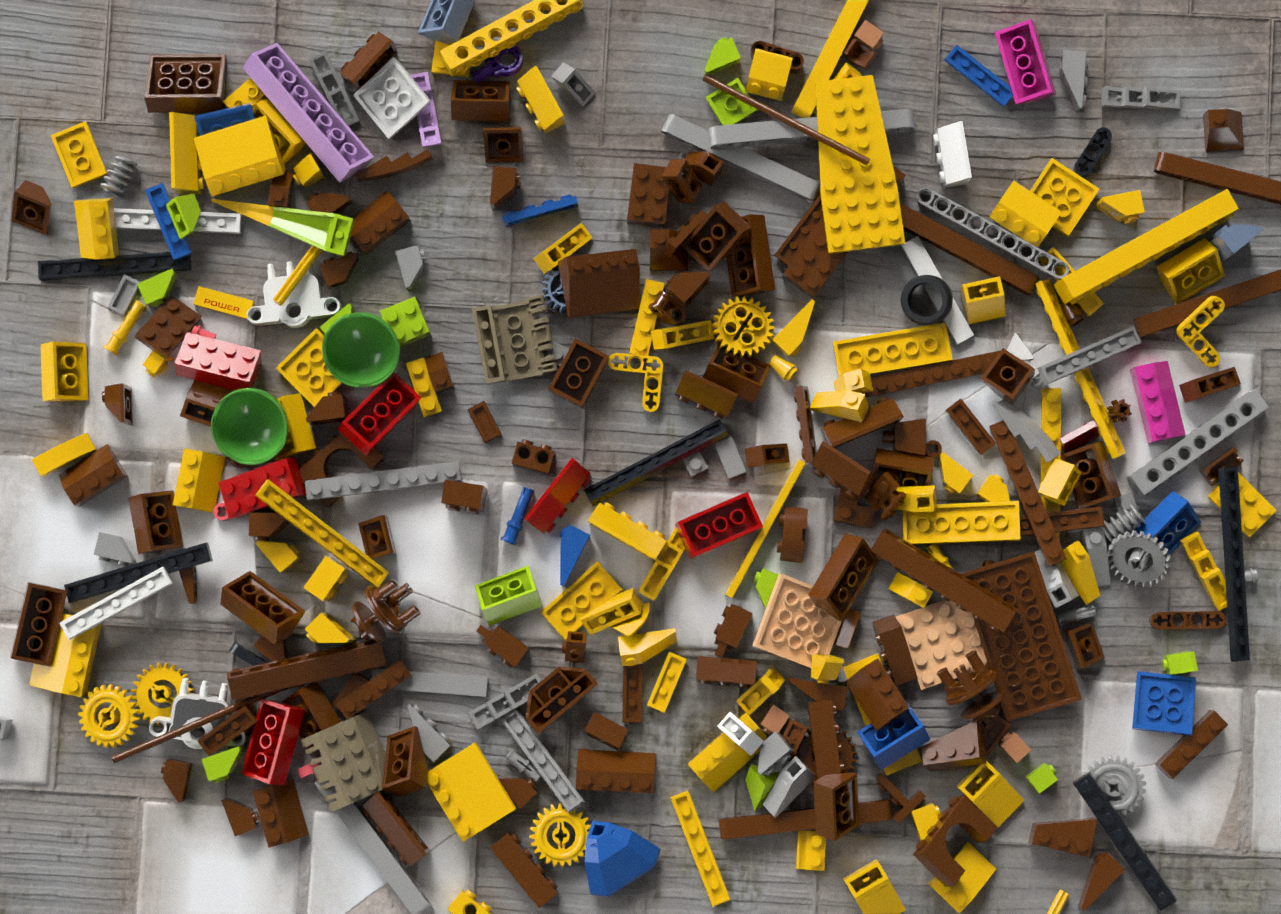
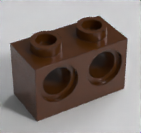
[661,159,703,203]
[511,439,555,475]

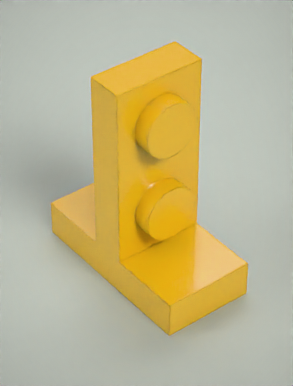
[736,666,785,715]

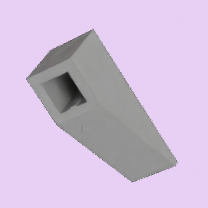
[1059,50,1089,112]
[1035,549,1078,608]
[407,704,451,762]
[763,756,816,818]

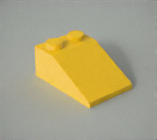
[928,842,996,914]

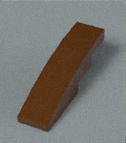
[355,149,433,182]

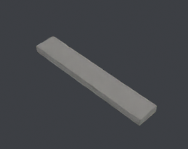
[1037,326,1142,386]
[371,669,488,697]
[500,708,585,813]

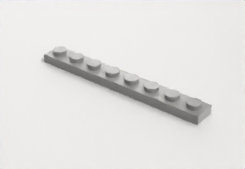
[305,461,461,501]

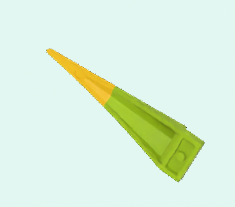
[211,199,355,256]

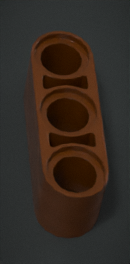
[750,41,804,74]

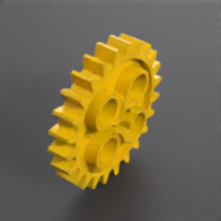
[712,296,774,358]

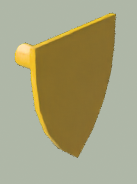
[611,602,651,637]

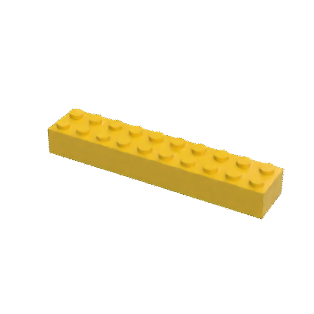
[1054,189,1239,305]

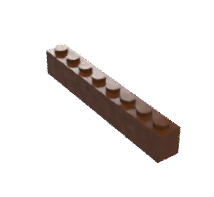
[870,528,1019,632]
[227,639,386,701]

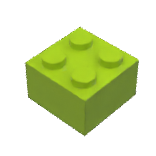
[380,297,431,347]

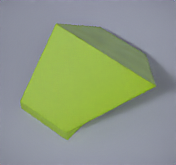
[745,764,779,811]

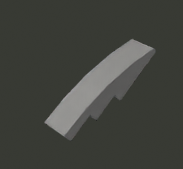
[308,50,359,126]
[1101,86,1180,110]
[994,399,1061,462]
[467,674,541,730]

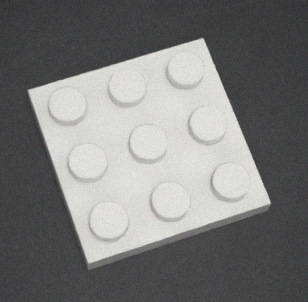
[353,57,431,139]

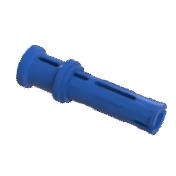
[500,487,535,546]

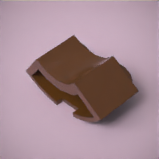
[777,507,808,563]

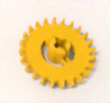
[131,662,195,726]
[78,684,140,748]
[529,803,591,868]

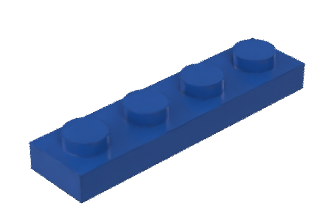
[944,45,1013,107]
[145,183,192,261]
[502,195,578,227]

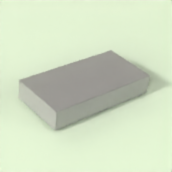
[107,274,140,317]
[714,436,746,479]

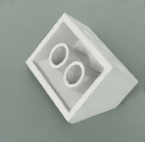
[933,121,972,188]

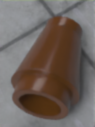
[1059,300,1085,326]

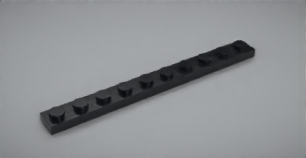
[1218,467,1250,662]

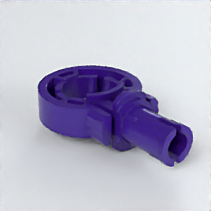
[471,45,523,84]

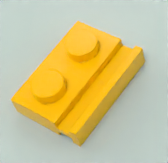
[796,830,826,871]

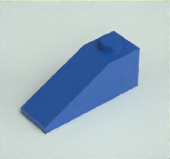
[559,524,590,586]

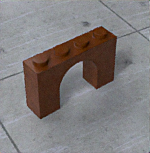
[298,433,386,508]
[913,795,997,887]

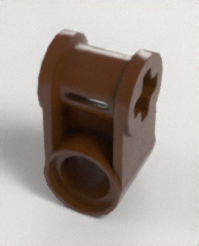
[648,291,686,325]

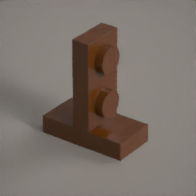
[875,773,926,824]

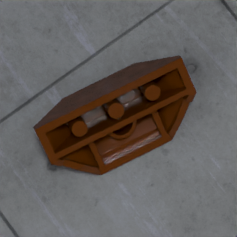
[526,666,598,734]

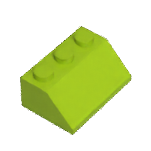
[474,565,543,626]

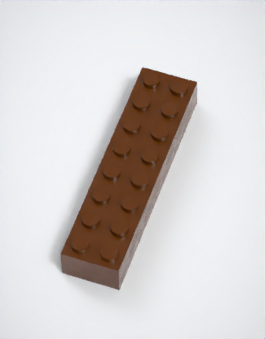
[782,166,906,299]

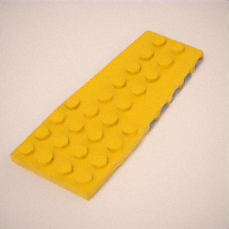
[815,75,905,254]

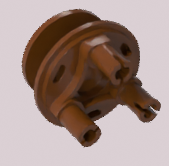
[351,579,421,643]
[936,650,1004,722]

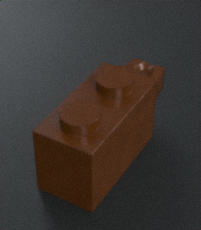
[713,604,753,658]
[476,625,530,668]

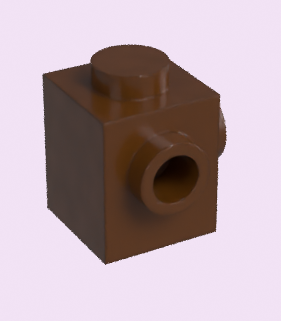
[562,631,587,663]

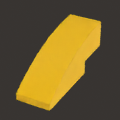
[31,433,97,477]

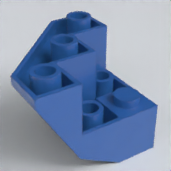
[584,821,661,897]

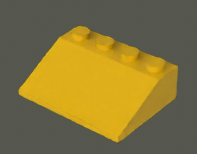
[194,116,286,197]
[588,502,667,561]
[29,613,102,697]
[427,742,516,842]

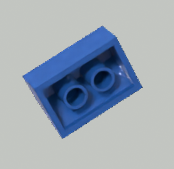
[1134,491,1201,555]
[857,702,931,770]

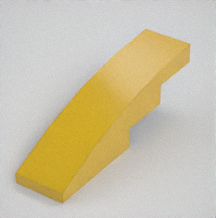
[638,527,685,601]
[1180,531,1227,611]

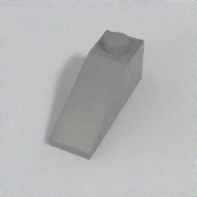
[1080,527,1110,586]

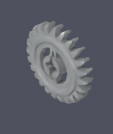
[1107,531,1171,588]
[1084,755,1146,816]

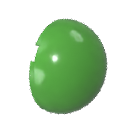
[322,312,400,388]
[211,388,289,465]

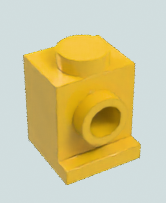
[143,351,175,378]

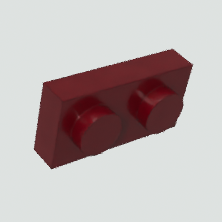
[1060,421,1099,453]

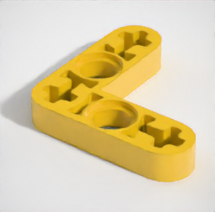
[1177,296,1225,368]
[608,353,663,412]

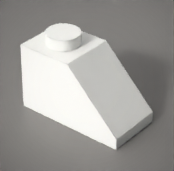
[717,712,764,756]

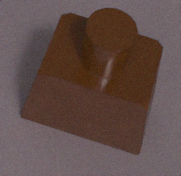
[882,419,926,456]

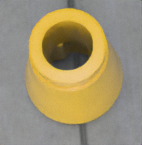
[769,355,798,381]

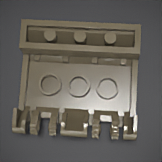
[472,295,558,384]
[300,711,386,812]

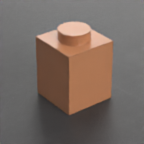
[853,20,884,51]
[760,704,790,735]
[999,732,1031,763]

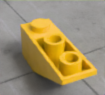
[888,485,937,512]

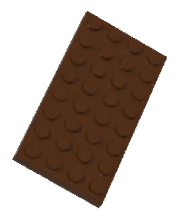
[960,551,1082,721]

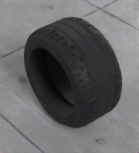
[901,275,953,325]

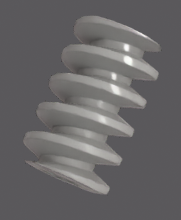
[100,156,138,198]
[1103,504,1146,543]

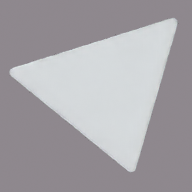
[1007,333,1034,360]

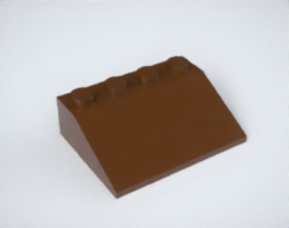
[144,54,226,113]
[558,249,640,318]

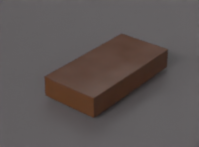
[467,401,502,444]

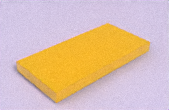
[540,561,623,641]

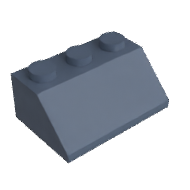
[418,0,475,44]
[1208,224,1264,262]

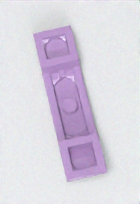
[410,72,442,148]

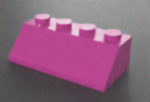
[995,19,1056,104]
[1130,361,1186,443]

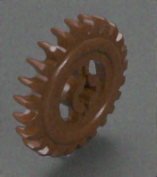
[796,727,858,785]

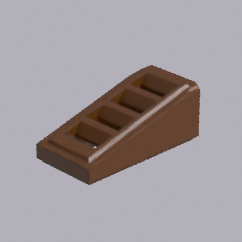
[179,566,197,604]

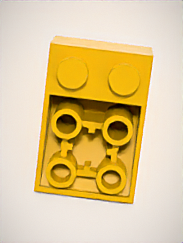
[956,761,1024,828]
[843,859,906,914]

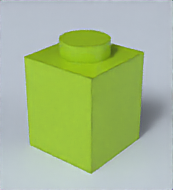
[1025,763,1058,794]

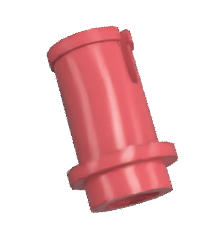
[191,325,217,339]

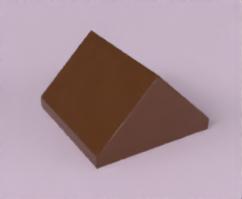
[483,127,523,163]
[358,515,396,559]
[1064,622,1105,668]

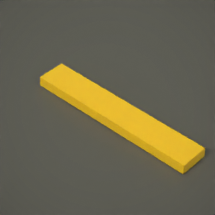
[670,790,731,907]

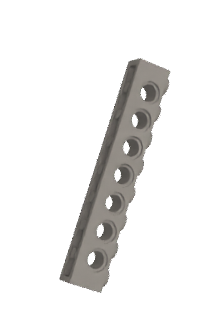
[1127,388,1269,497]

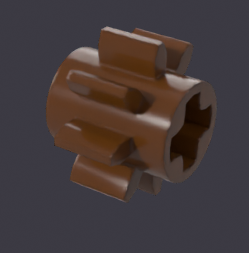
[1106,399,1132,423]

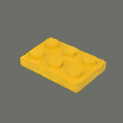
[50,121,108,189]
[1207,472,1277,537]

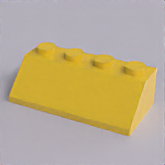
[169,112,204,195]
[688,712,768,793]

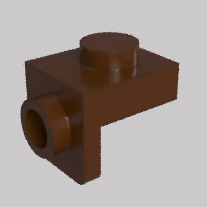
[844,39,877,71]

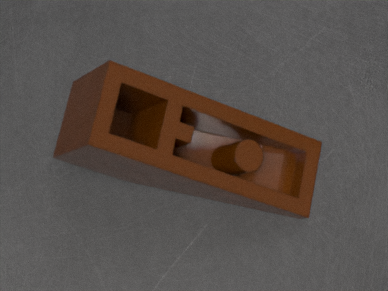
[1179,367,1241,403]
[788,678,848,713]
[1078,852,1125,911]

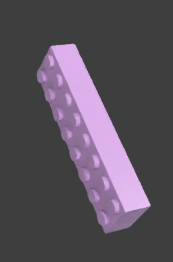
[242,43,374,182]

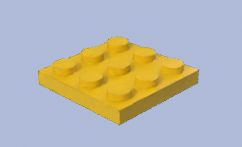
[1030,158,1099,237]
[276,328,343,407]

